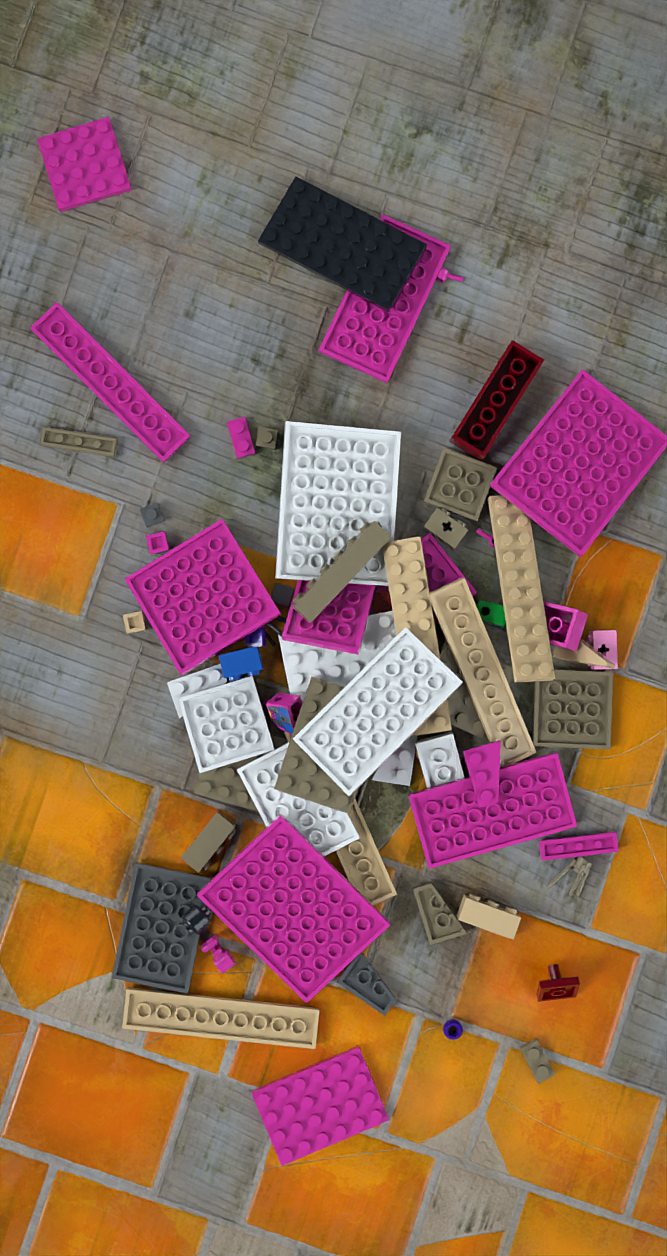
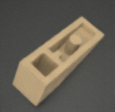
[553,639,615,669]

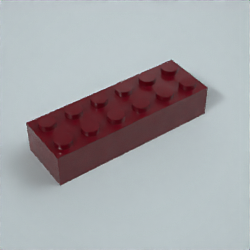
[449,340,544,461]

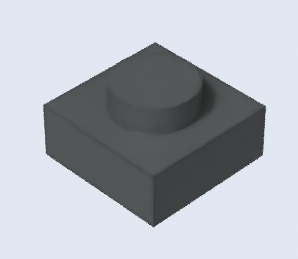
[140,502,165,528]

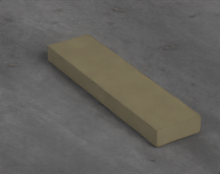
[39,426,119,458]

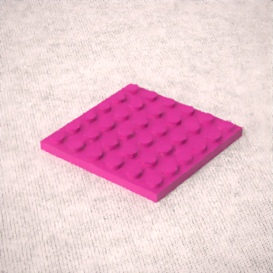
[125,519,281,676]

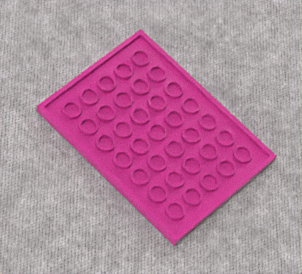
[489,369,667,557]
[197,814,390,1003]

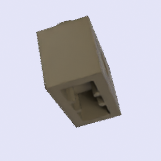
[422,508,468,550]

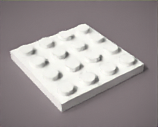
[178,676,275,773]

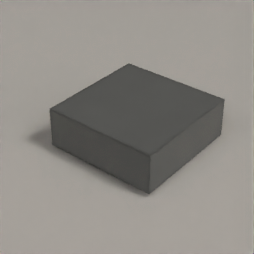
[271,583,294,607]

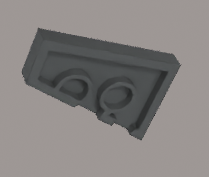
[337,952,396,1016]

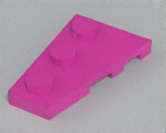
[463,740,501,808]

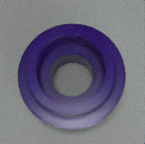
[443,1019,463,1040]

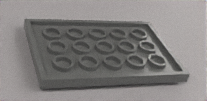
[112,862,212,994]

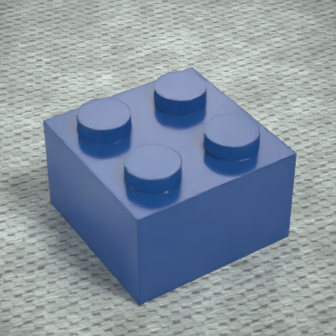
[218,646,264,681]

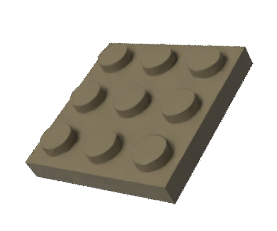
[423,448,497,522]

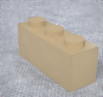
[456,893,521,940]

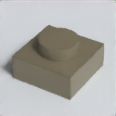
[256,427,278,450]

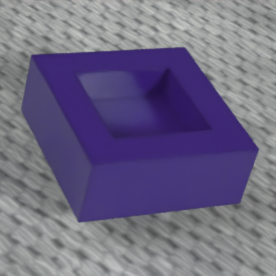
[245,627,266,647]

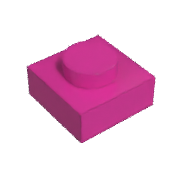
[146,531,170,555]

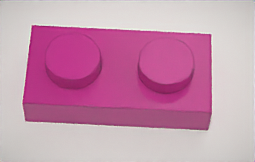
[227,417,255,459]

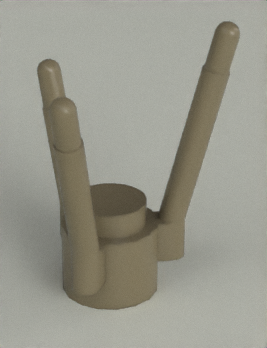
[547,856,592,896]

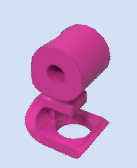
[201,934,236,973]

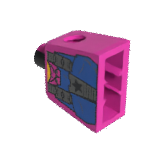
[263,693,302,735]

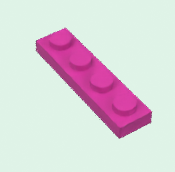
[538,831,619,861]

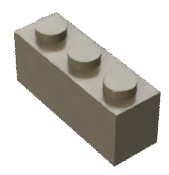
[181,810,236,873]

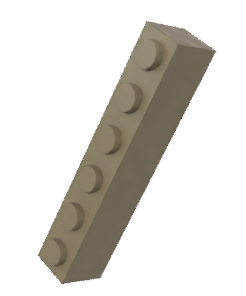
[291,521,391,623]

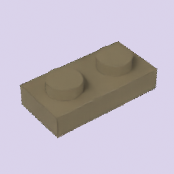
[519,1038,555,1084]

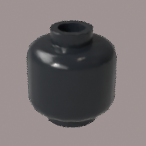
[181,905,211,935]

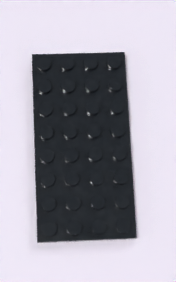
[258,176,427,312]

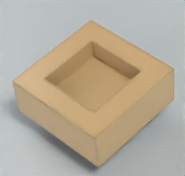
[123,611,147,634]

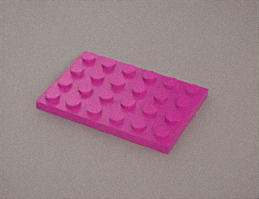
[252,1045,389,1166]

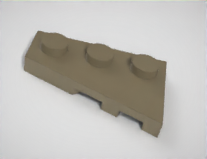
[413,882,467,945]

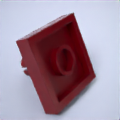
[536,964,580,1002]

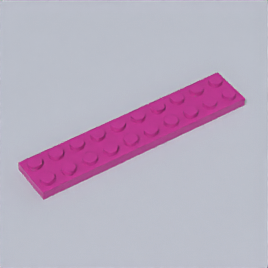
[30,302,191,463]

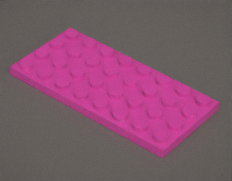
[319,214,451,384]
[408,752,577,869]

